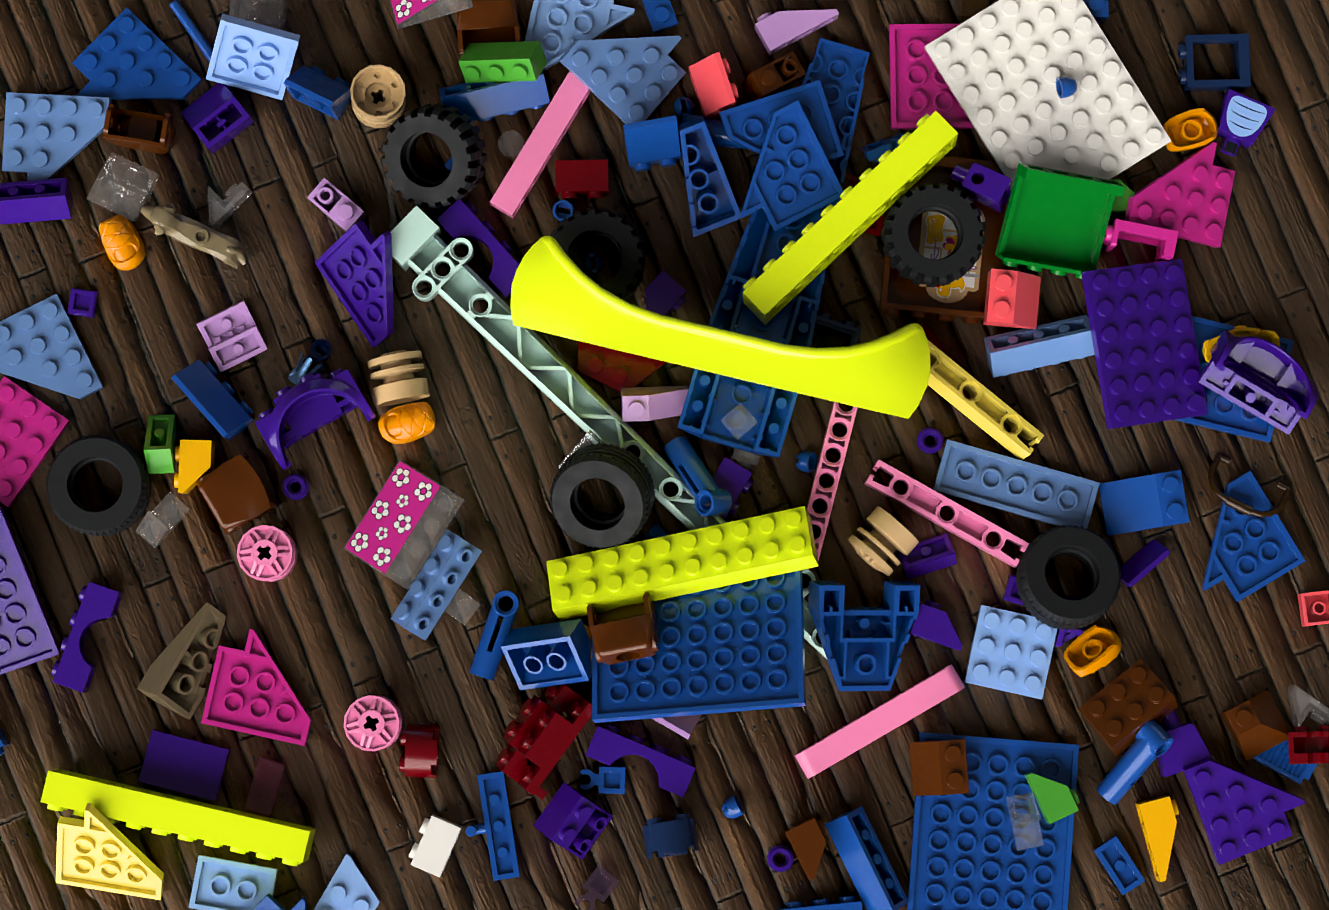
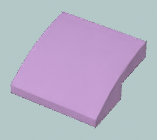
[197,300,268,372]

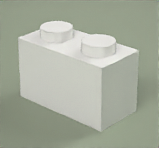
[409,814,462,877]

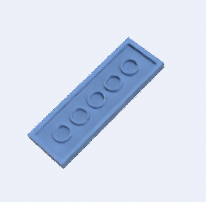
[933,439,1100,529]

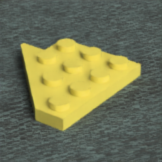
[56,803,164,900]

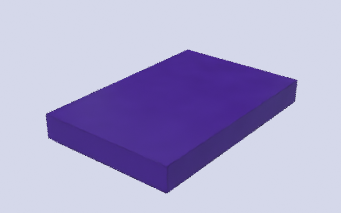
[138,730,230,801]

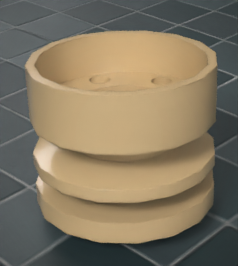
[350,65,406,128]
[367,350,430,407]
[848,506,919,576]

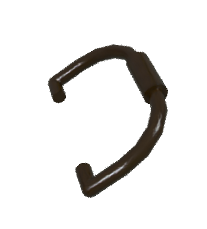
[1208,453,1292,517]

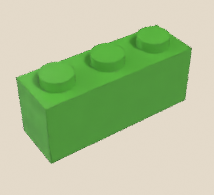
[458,41,547,83]

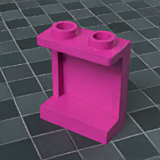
[1103,219,1179,262]

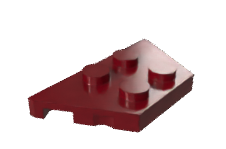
[578,341,667,392]

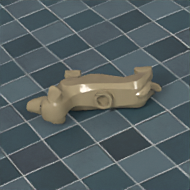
[141,203,248,270]

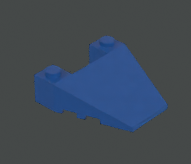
[808,581,920,691]

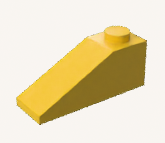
[1135,795,1179,882]

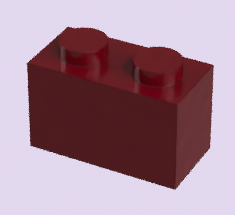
[555,160,609,200]

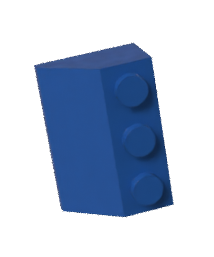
[171,359,254,441]
[501,619,591,690]

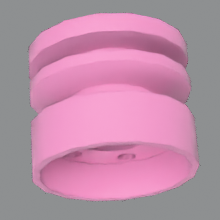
[237,525,298,582]
[344,695,403,751]

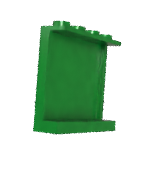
[995,163,1125,279]

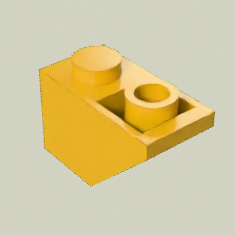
[174,440,215,494]

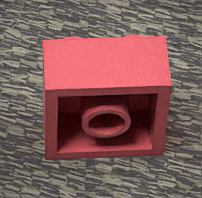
[1297,590,1329,627]

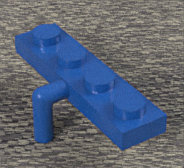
[465,771,520,881]

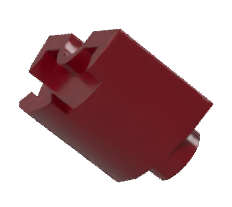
[399,724,440,778]
[1288,726,1329,764]

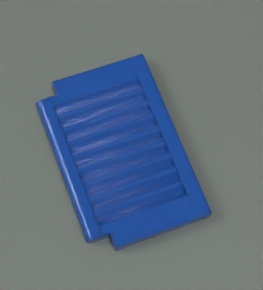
[1253,731,1318,784]

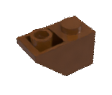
[742,52,806,101]

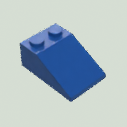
[283,65,351,121]
[623,115,681,172]
[1098,470,1190,536]

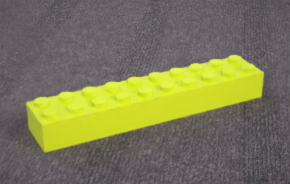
[743,111,958,325]
[546,506,819,621]
[41,769,316,866]

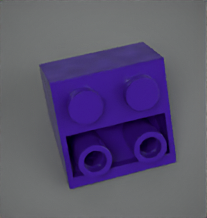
[180,83,254,154]
[533,782,613,860]

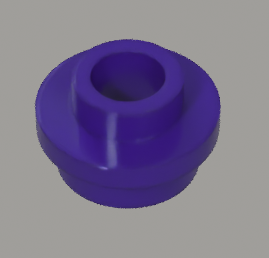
[917,427,943,454]
[282,474,309,500]
[767,845,794,872]

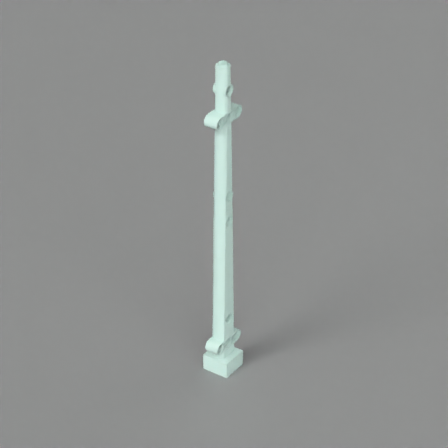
[391,205,827,659]

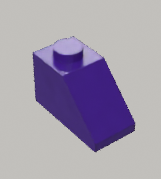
[909,600,962,651]

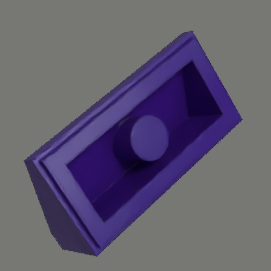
[897,533,957,579]
[1120,540,1170,587]

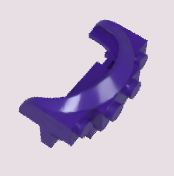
[1198,330,1319,435]
[255,368,376,470]

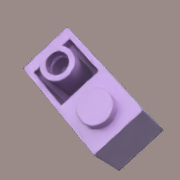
[307,178,367,232]

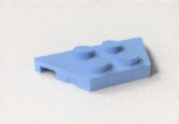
[314,853,380,910]

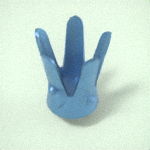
[288,351,324,388]

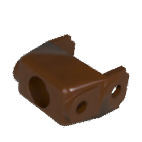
[456,0,521,57]
[103,104,176,154]
[196,452,278,535]
[587,592,659,665]

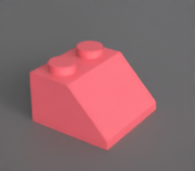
[983,268,1041,330]

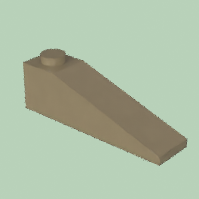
[137,602,226,720]

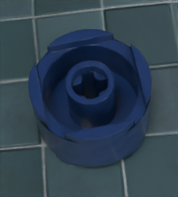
[642,813,700,859]

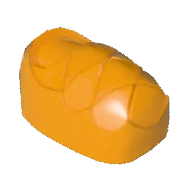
[1163,108,1218,152]
[99,215,146,271]
[378,402,436,444]
[1064,625,1122,677]

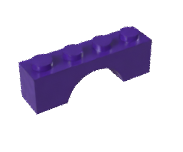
[436,199,521,300]
[52,582,123,693]
[586,723,696,797]

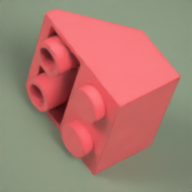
[688,52,739,119]

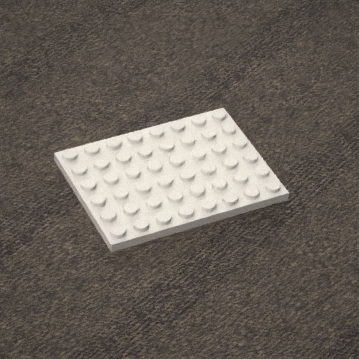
[924,0,1171,186]

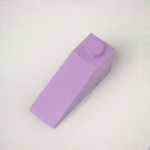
[754,9,839,56]
[621,386,689,422]

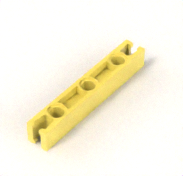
[927,340,1044,460]

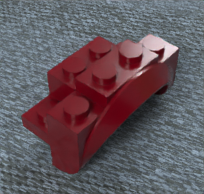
[495,684,592,800]

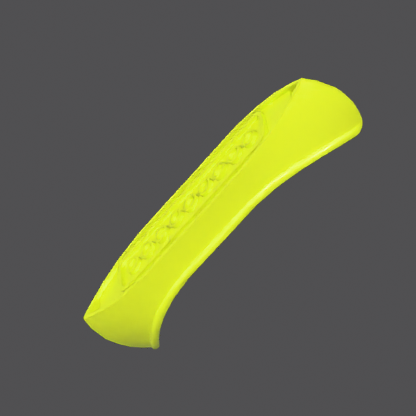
[510,236,931,419]

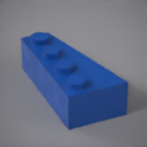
[678,116,742,237]

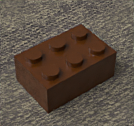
[1079,659,1178,756]

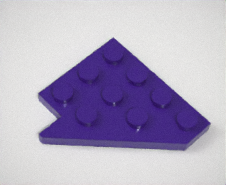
[314,220,394,348]
[1182,758,1305,865]

